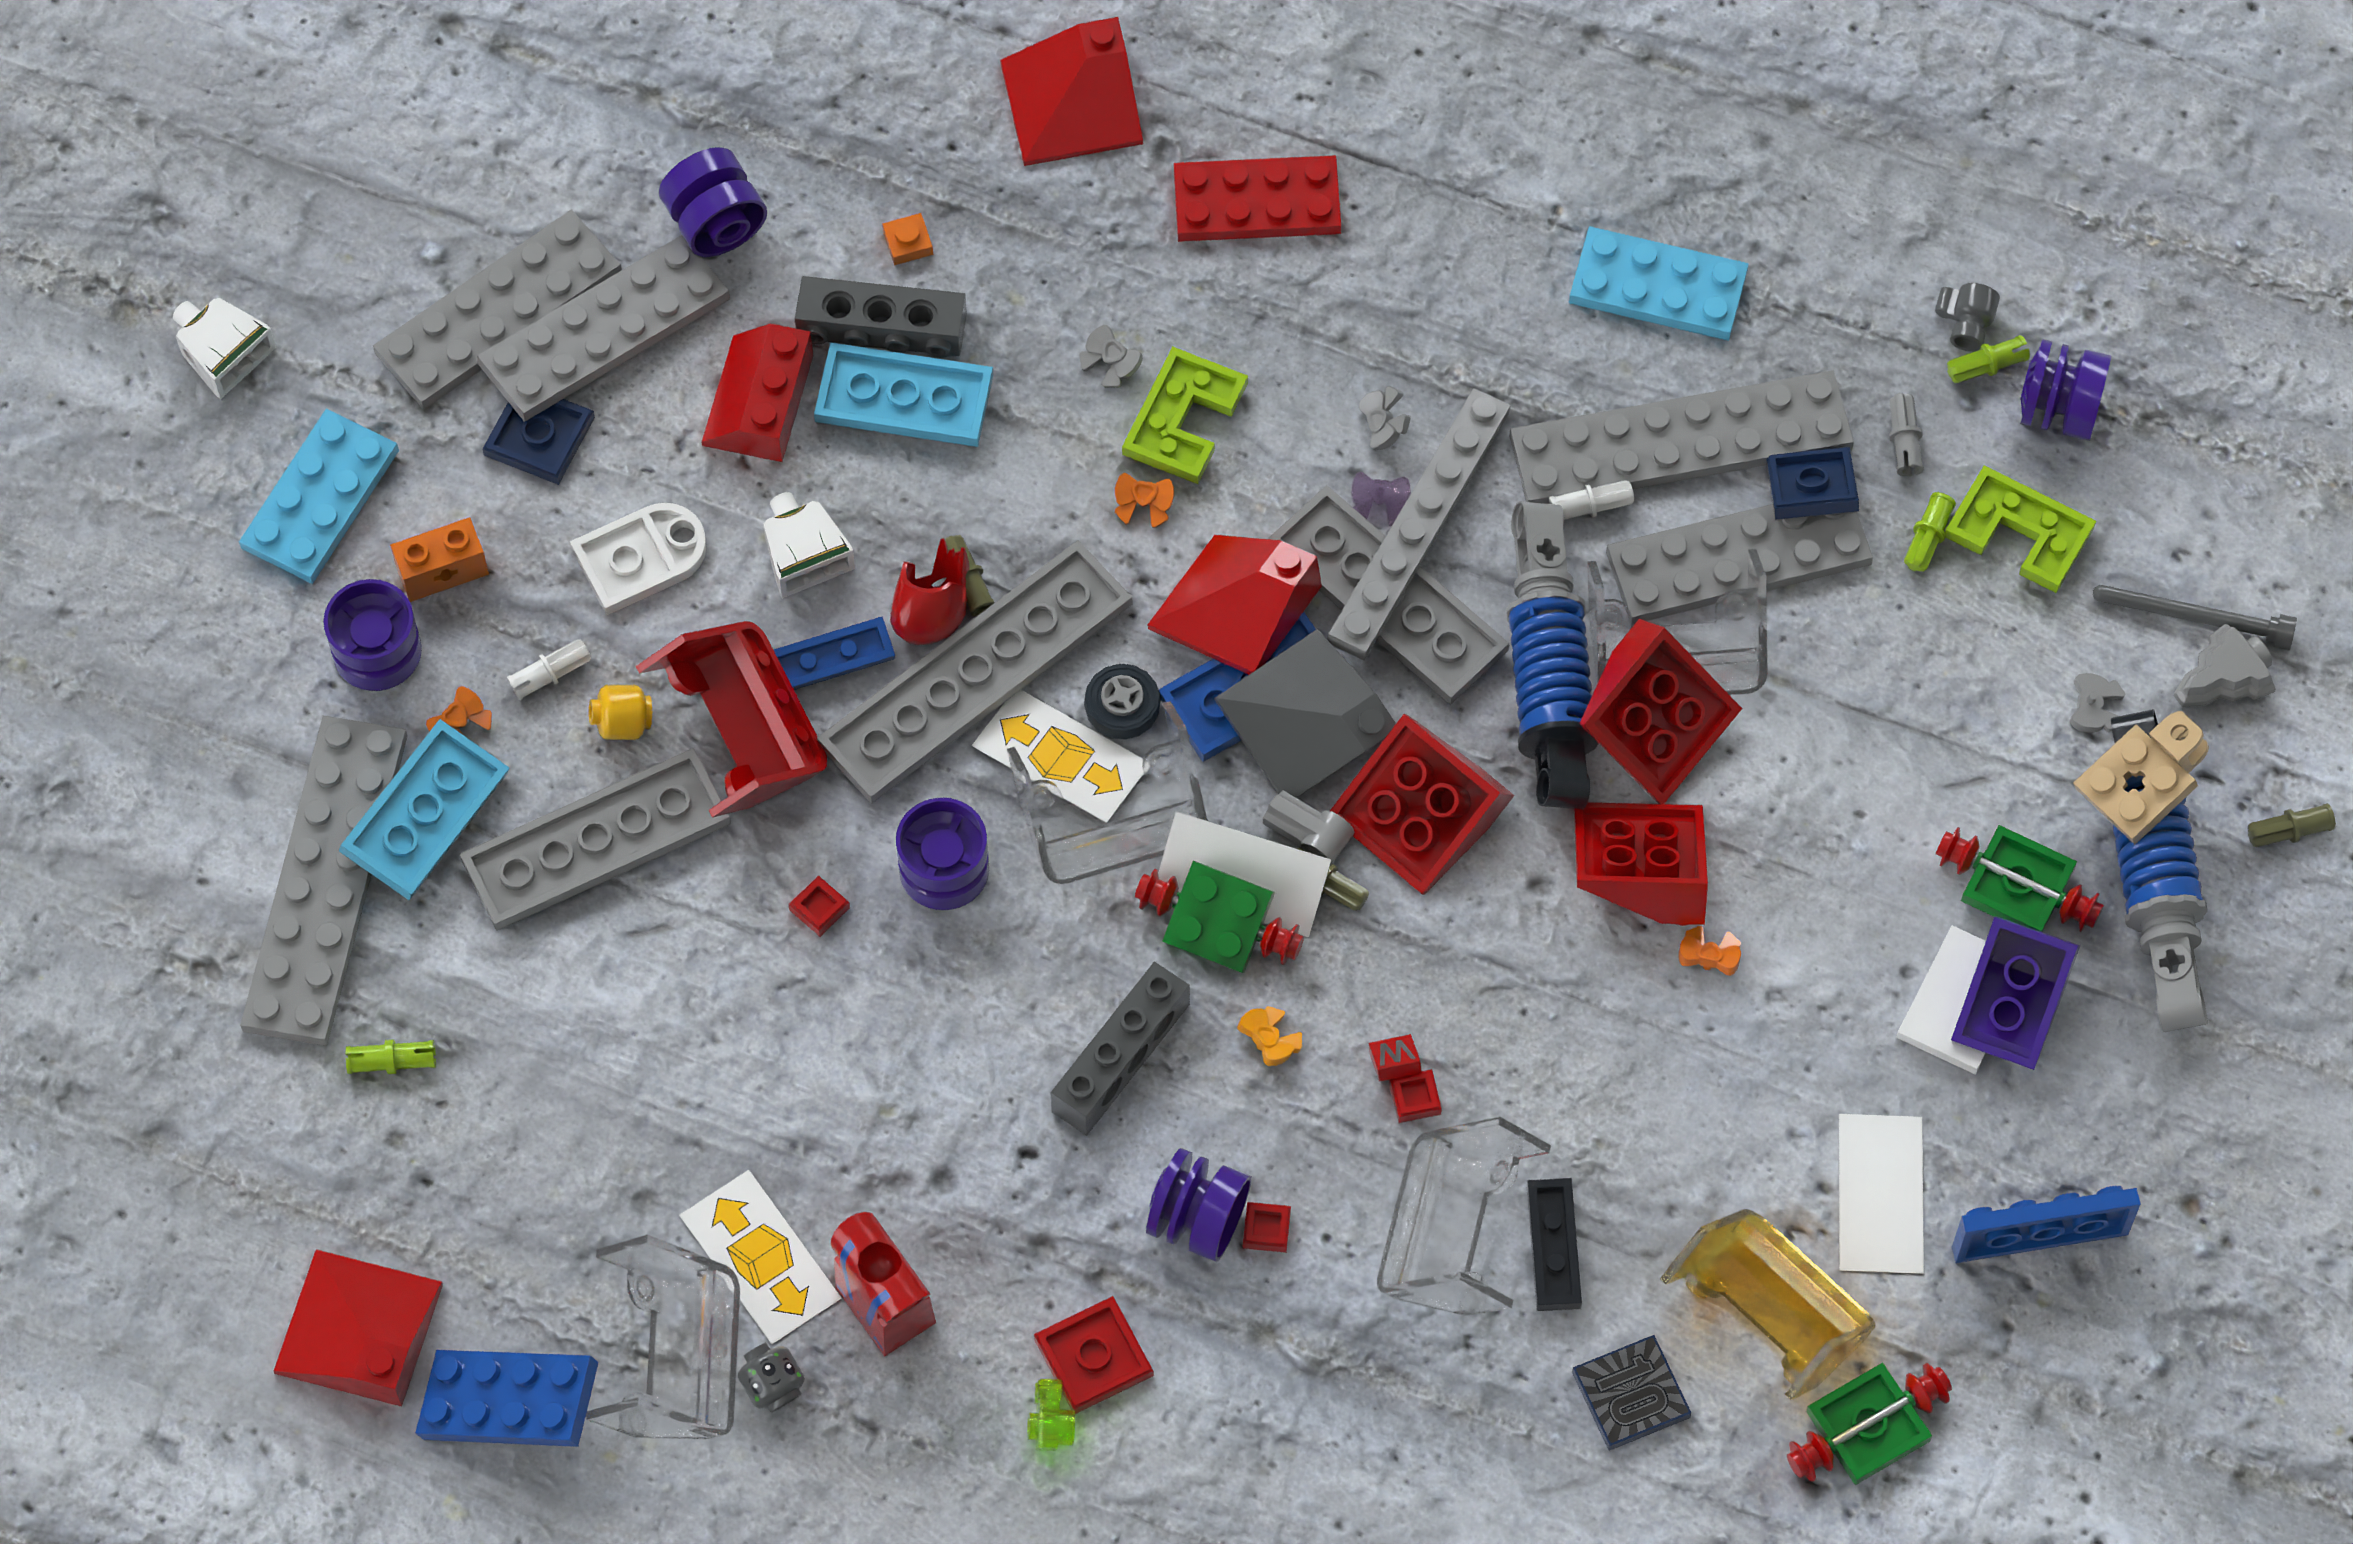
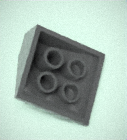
[1214,629,1396,798]

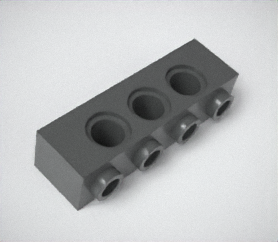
[795,276,967,358]
[1050,961,1190,1136]

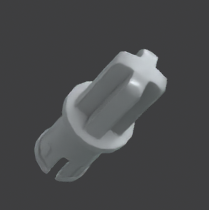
[1889,393,1924,476]

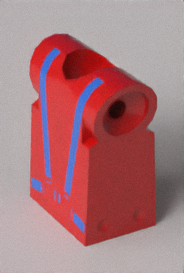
[831,1212,936,1357]

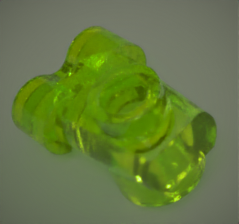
[1027,1379,1075,1451]

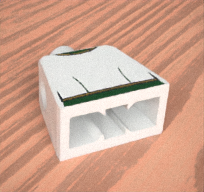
[173,298,276,399]
[763,492,855,599]

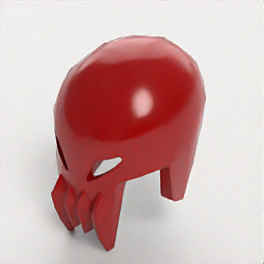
[890,538,970,645]

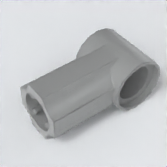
[1263,790,1355,866]

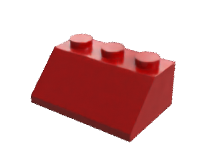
[701,323,814,462]

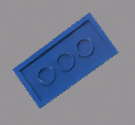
[1158,612,1316,762]
[1952,1186,2141,1263]
[415,1350,599,1447]

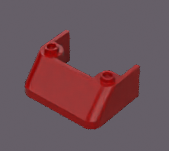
[635,621,828,818]

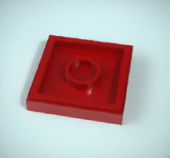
[1034,1296,1154,1415]

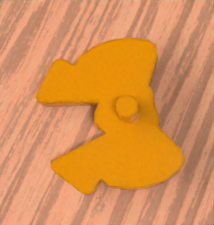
[1237,1006,1302,1066]

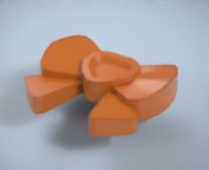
[1115,473,1174,528]
[426,686,492,735]
[1678,926,1741,976]

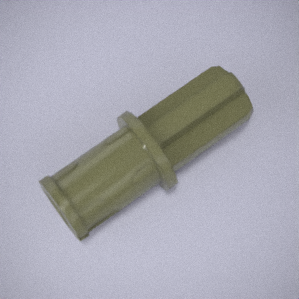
[945,535,995,617]
[2247,803,2336,847]
[1298,848,1369,911]

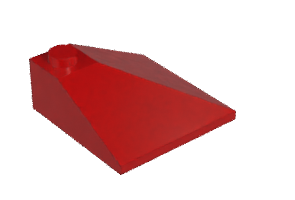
[1000,17,1143,166]
[1147,535,1322,675]
[1579,619,1743,804]
[1330,714,1515,895]
[1574,802,1708,926]
[273,1249,443,1407]

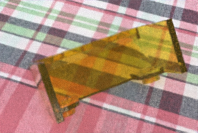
[1660,1209,1876,1400]

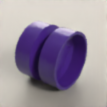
[658,147,767,257]
[323,579,422,691]
[896,798,989,910]

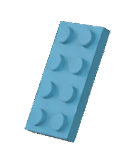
[1569,226,1749,341]
[814,342,993,447]
[239,409,399,584]
[339,719,509,900]

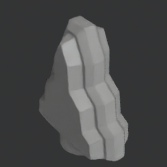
[2173,624,2276,707]

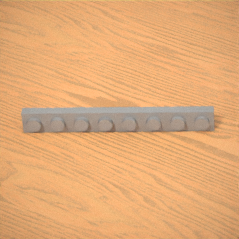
[1327,388,1511,660]

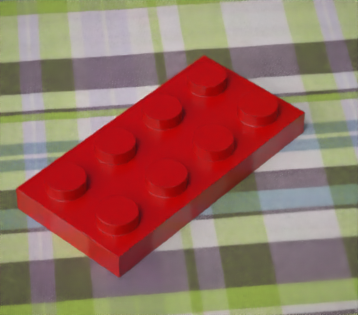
[1174,155,1341,242]

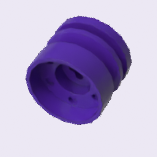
[2020,339,2112,441]
[1146,1148,1252,1262]

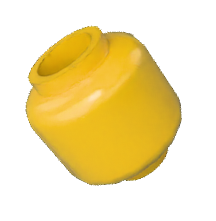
[588,684,653,740]

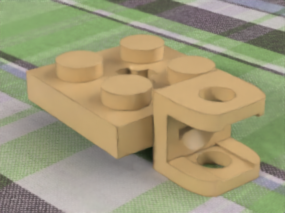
[2073,711,2209,845]

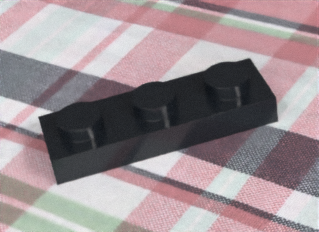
[1527,1178,1582,1311]

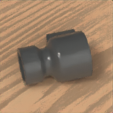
[1935,283,2000,352]

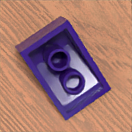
[1951,916,2081,1070]

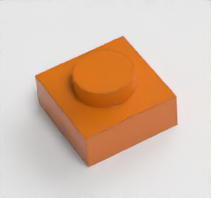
[882,213,934,266]

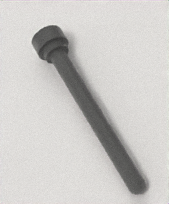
[2093,585,2297,651]

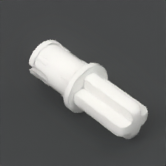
[1549,480,1634,520]
[507,639,591,700]

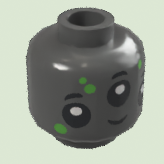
[738,1342,805,1412]

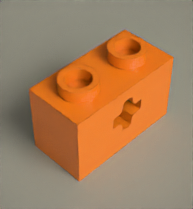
[390,517,489,602]

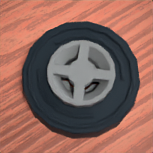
[1084,664,1161,740]

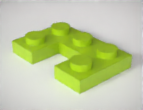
[1122,346,1248,484]
[1945,465,2096,593]

